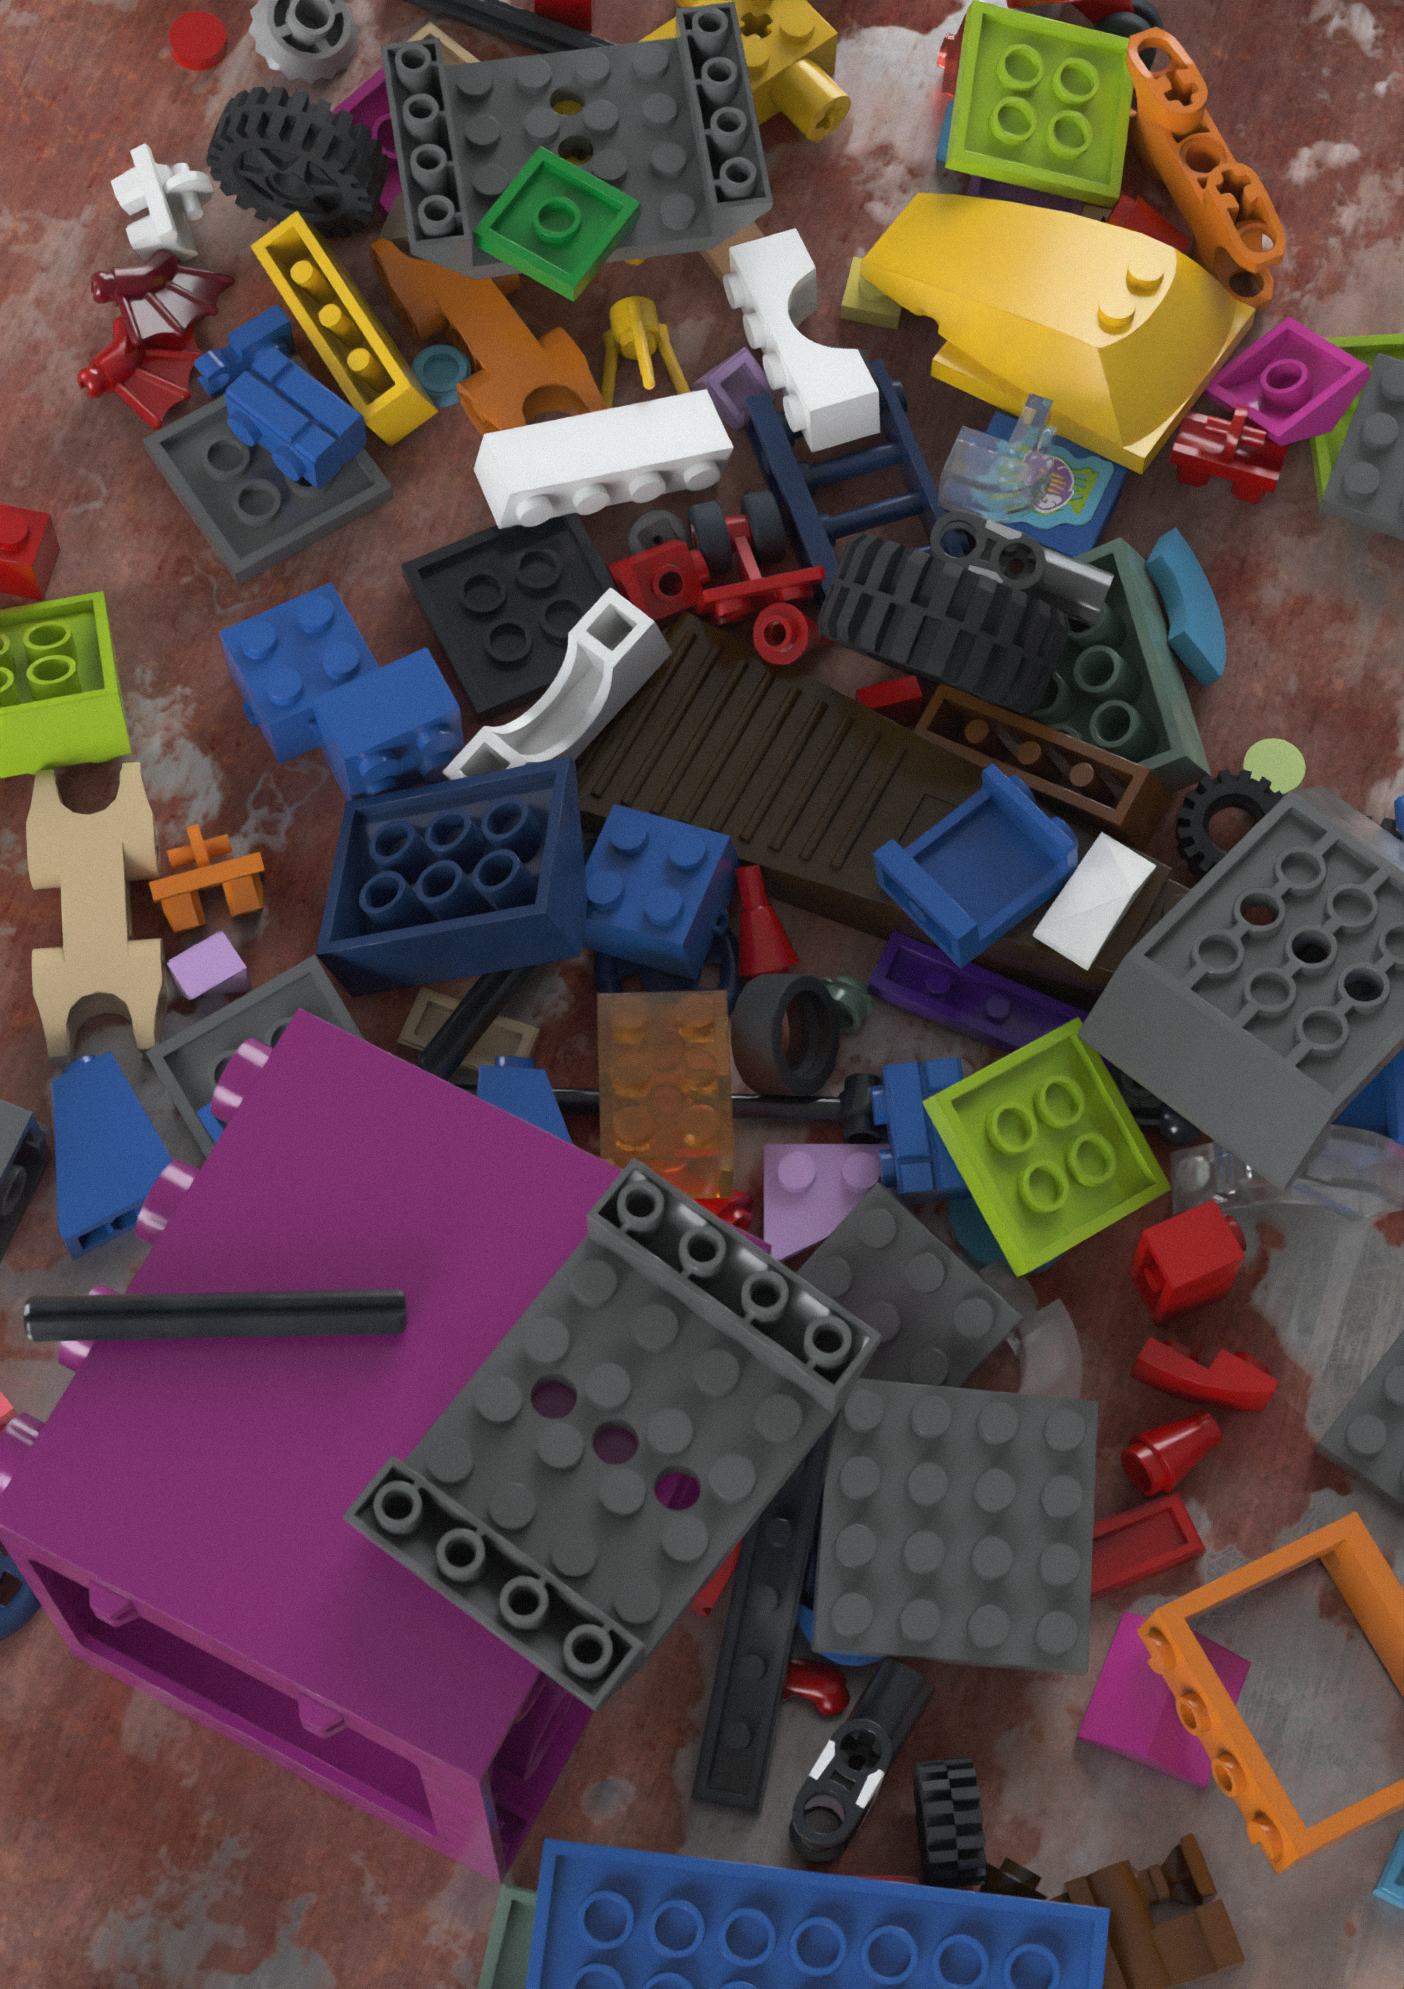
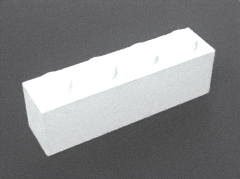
[473,389,733,529]

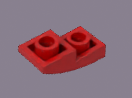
[1130,1336,1280,1411]

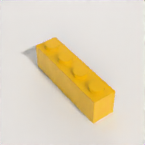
[250,210,439,447]

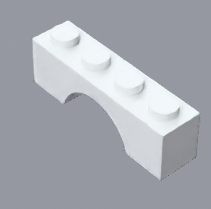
[723,228,880,453]
[442,587,672,781]

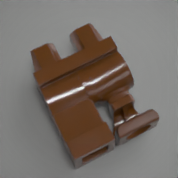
[1048,1833,1246,1989]

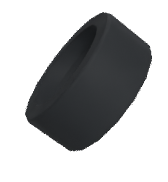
[730,974,839,1096]

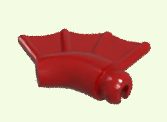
[77,316,204,430]

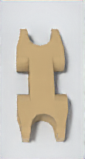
[26,762,169,1069]

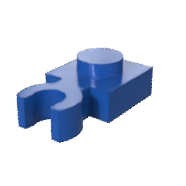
[194,304,295,399]

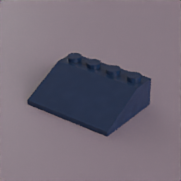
[316,756,588,997]

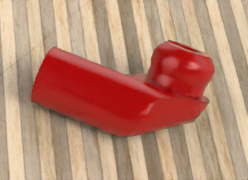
[783,1657,851,1715]

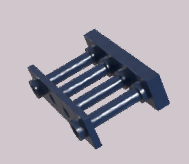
[744,358,971,614]

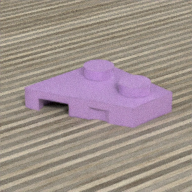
[763,1144,894,1265]

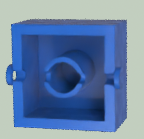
[219,582,380,764]
[309,647,464,801]
[581,804,741,980]

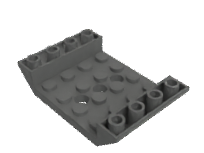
[380,2,773,279]
[1078,786,1404,1193]
[343,1157,882,1712]

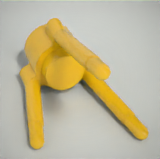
[601,296,691,409]

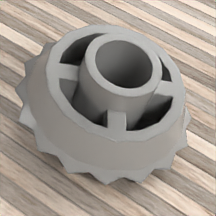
[248,0,359,84]

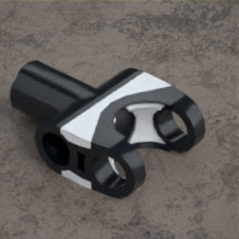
[788,1658,936,1865]

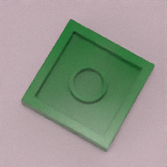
[472,146,641,302]

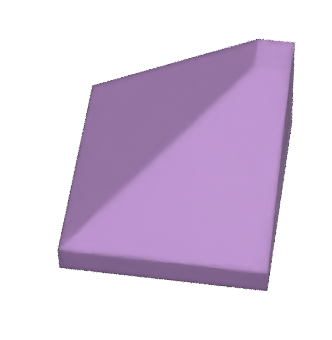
[689,346,780,431]

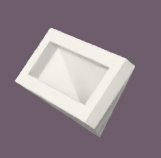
[1032,832,1156,971]

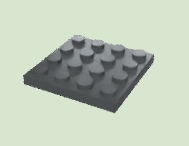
[811,1378,1098,1675]

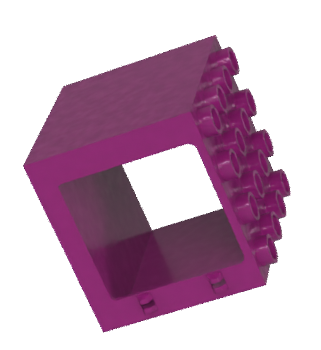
[0,1008,772,1885]

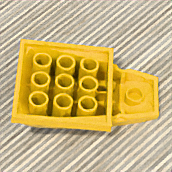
[859,192,1256,475]

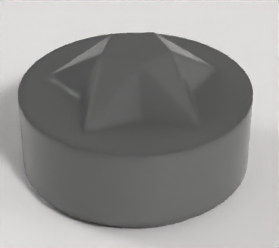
[626,510,690,556]

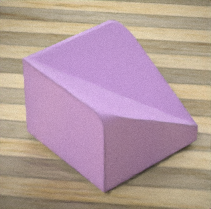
[167,931,252,1000]

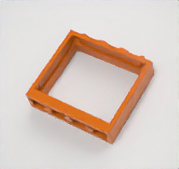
[1136,1511,1404,1875]

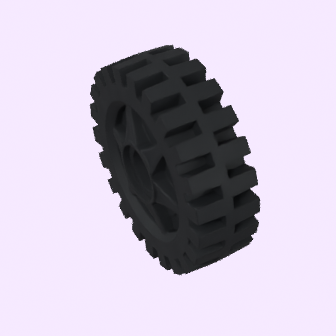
[206,86,389,239]

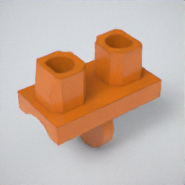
[149,823,265,934]

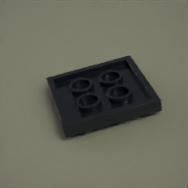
[401,513,621,724]

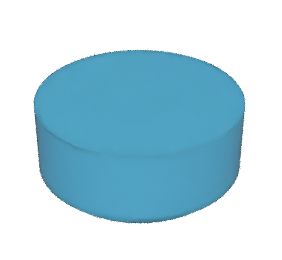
[411,344,471,407]

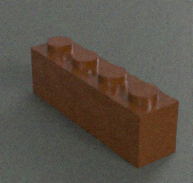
[913,683,1173,853]

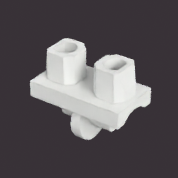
[111,143,214,262]

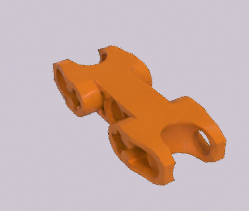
[1126,27,1286,313]
[369,238,608,437]

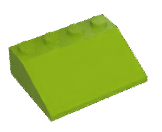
[0,591,132,778]

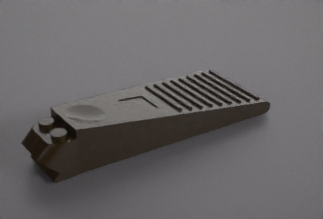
[576,611,1191,1013]

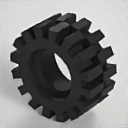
[1175,769,1284,876]
[913,1757,986,1888]

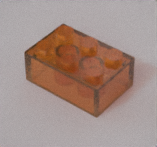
[597,990,734,1199]

